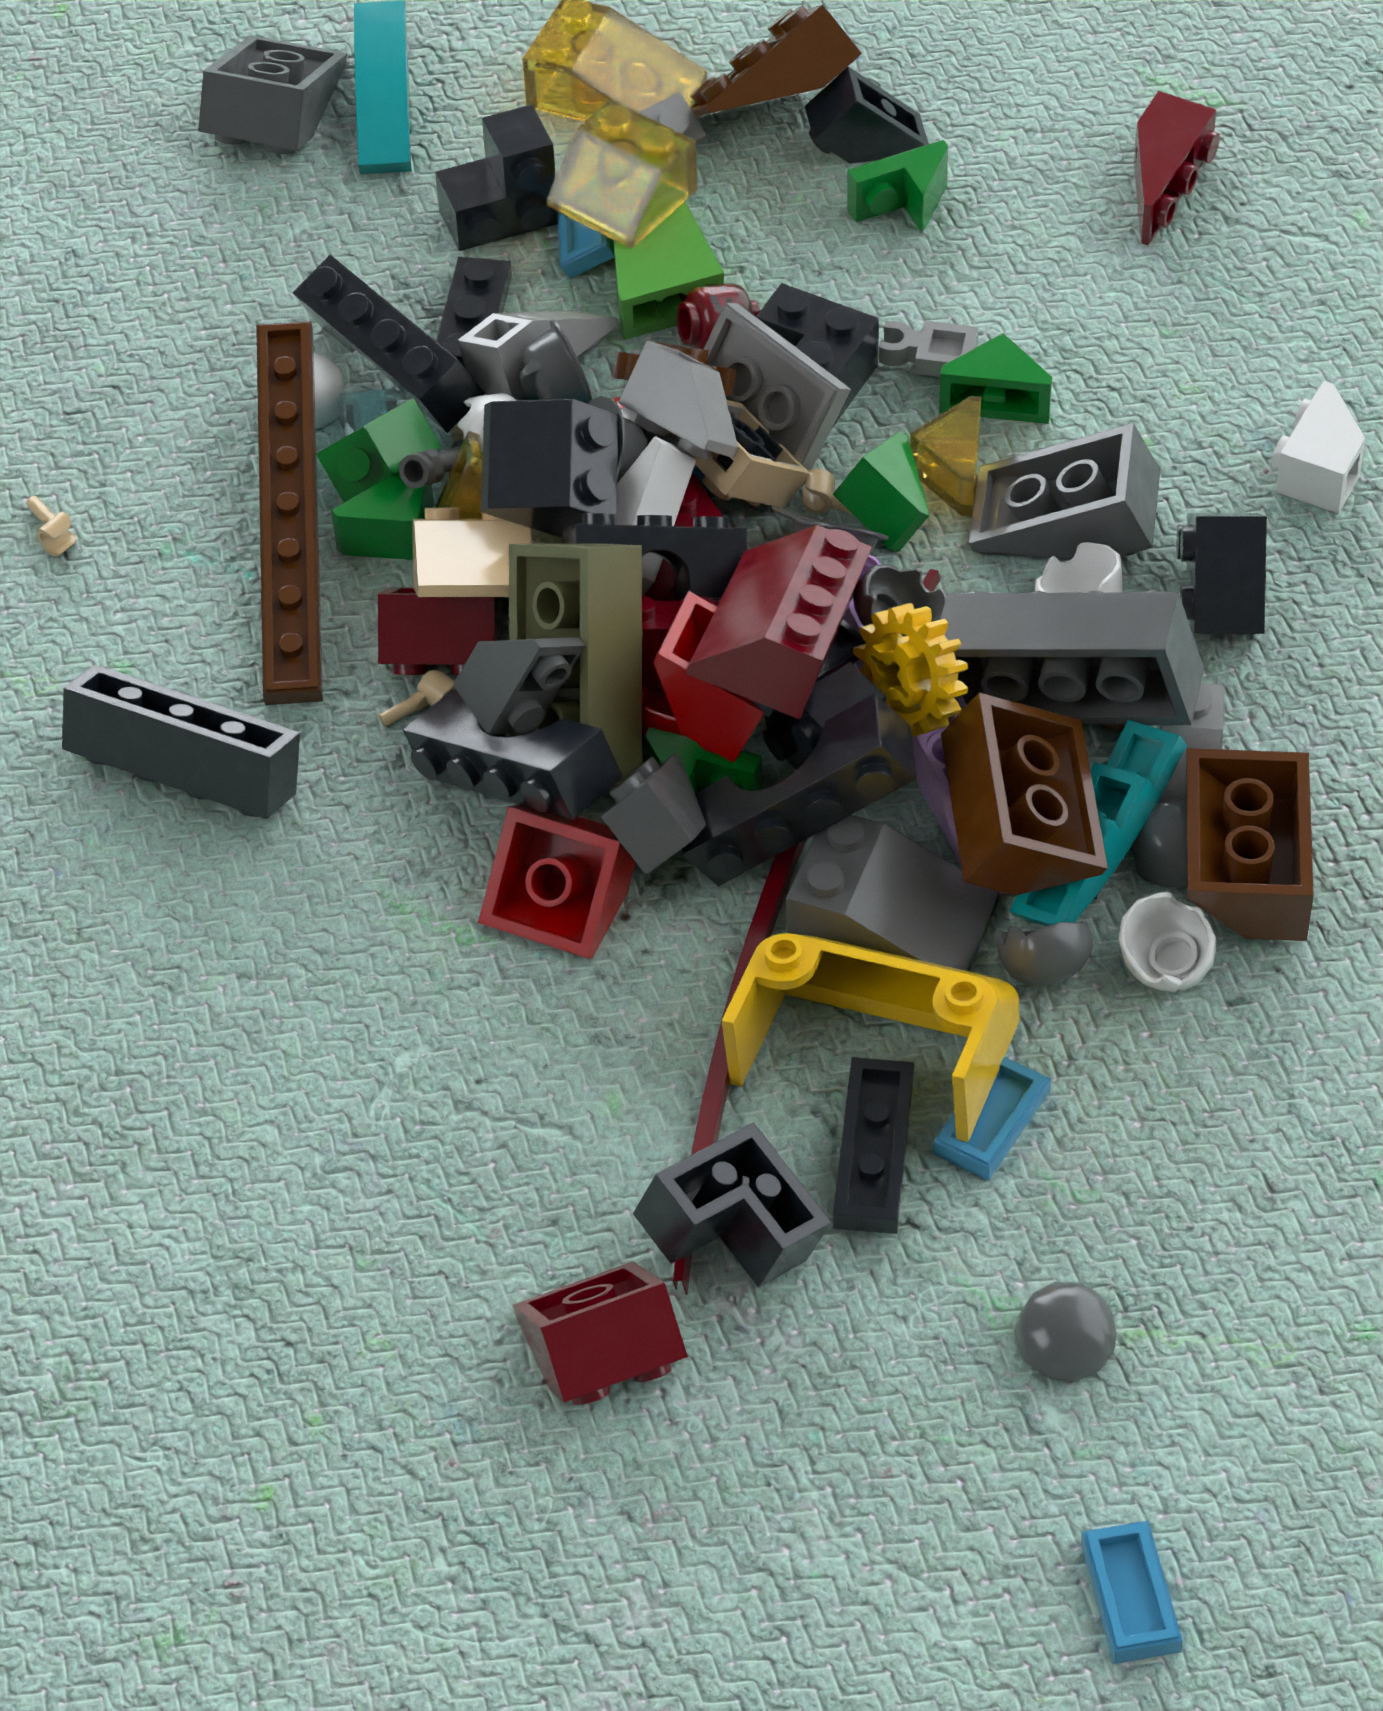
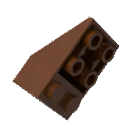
[690,4,862,117]

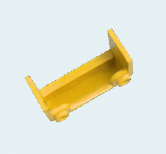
[722,933,1020,1142]

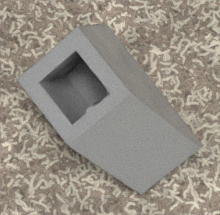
[618,340,738,460]

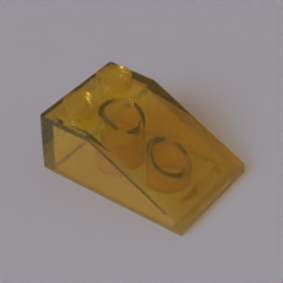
[522,0,707,127]

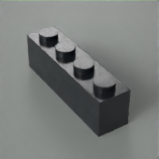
[62,664,300,819]

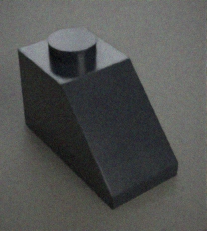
[805,67,929,164]

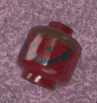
[677,283,760,349]

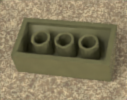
[509,544,643,787]

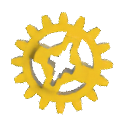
[853,603,968,737]

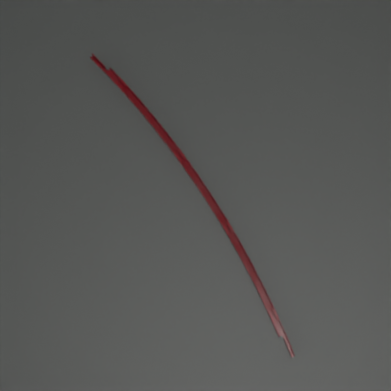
[673,569,940,1295]

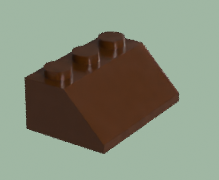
[941,693,1108,895]
[1186,748,1314,941]

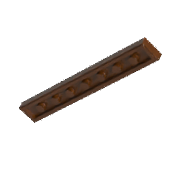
[256,321,323,705]

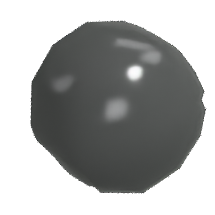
[853,564,947,637]
[1130,796,1187,888]
[994,921,1093,986]
[1014,1282,1117,1381]

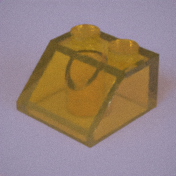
[547,99,697,249]

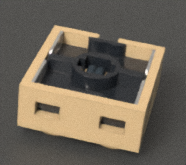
[667,400,810,508]

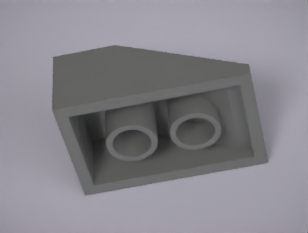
[198,35,348,154]
[968,423,1160,560]
[786,815,999,972]

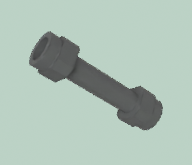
[399,438,477,488]

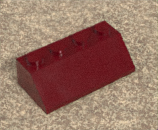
[686,525,872,719]

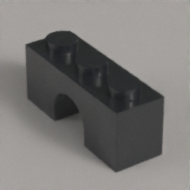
[562,513,747,601]

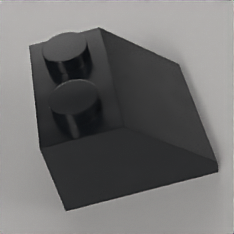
[481,399,618,538]

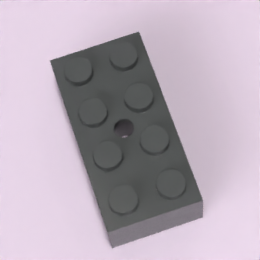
[940,591,1204,725]

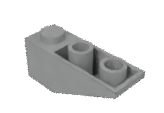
[457,310,619,401]

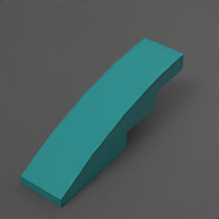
[354,0,412,174]
[1010,720,1187,927]

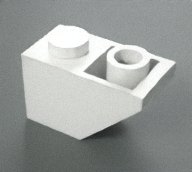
[1272,381,1365,514]

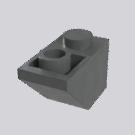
[453,637,586,735]
[601,753,706,875]

